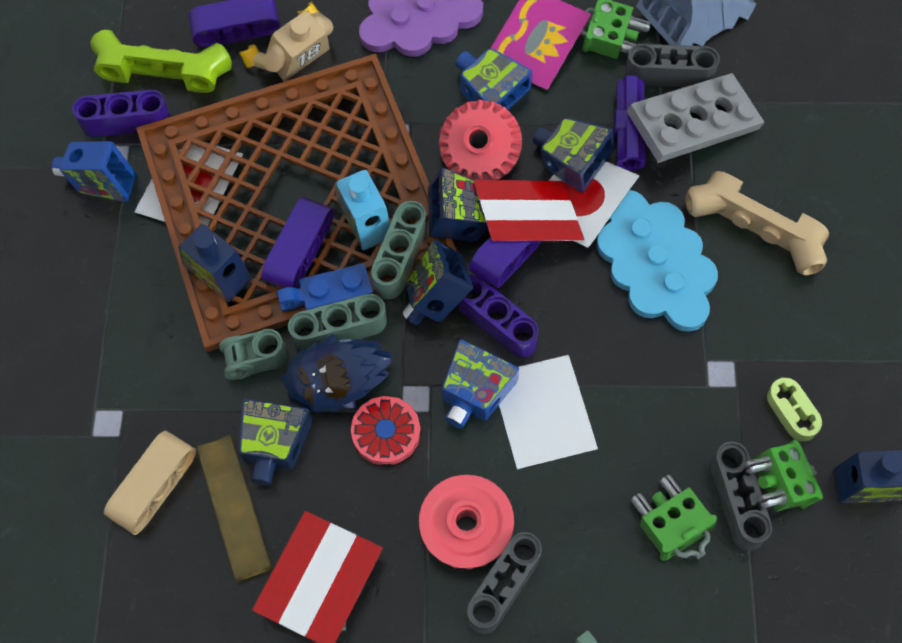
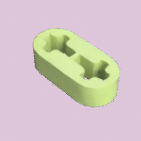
[767,378,822,442]

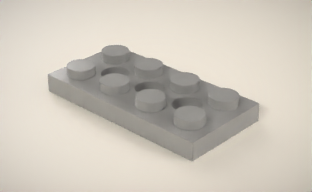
[627,73,765,163]

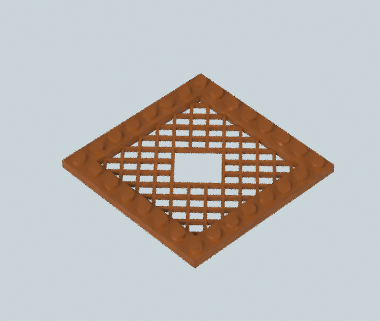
[136,53,457,352]

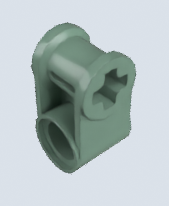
[219,329,288,380]

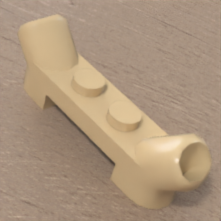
[685,171,829,275]

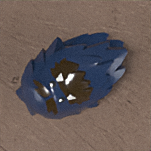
[281,334,394,413]

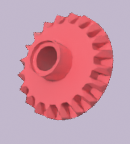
[439,99,522,180]
[419,475,514,570]

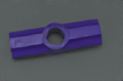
[613,76,646,172]

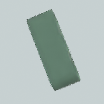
[371,201,427,300]
[288,294,387,351]

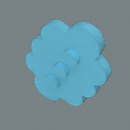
[596,190,718,332]

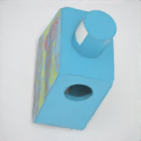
[335,170,390,251]

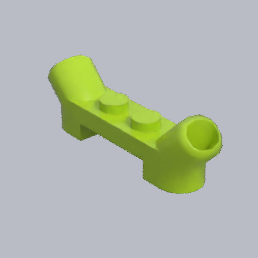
[90,30,232,93]

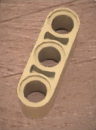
[104,430,196,535]

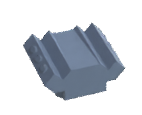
[636,0,757,46]

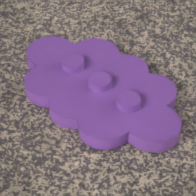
[359,0,483,57]

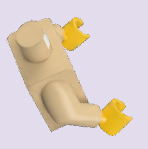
[239,2,333,82]

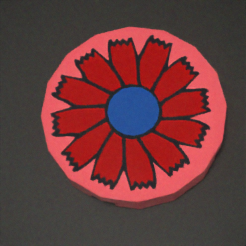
[351,396,421,465]

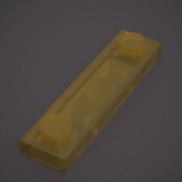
[197,436,272,581]

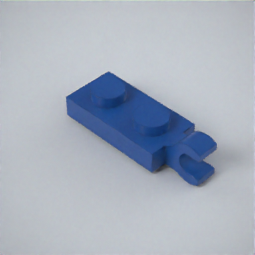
[277,263,373,312]

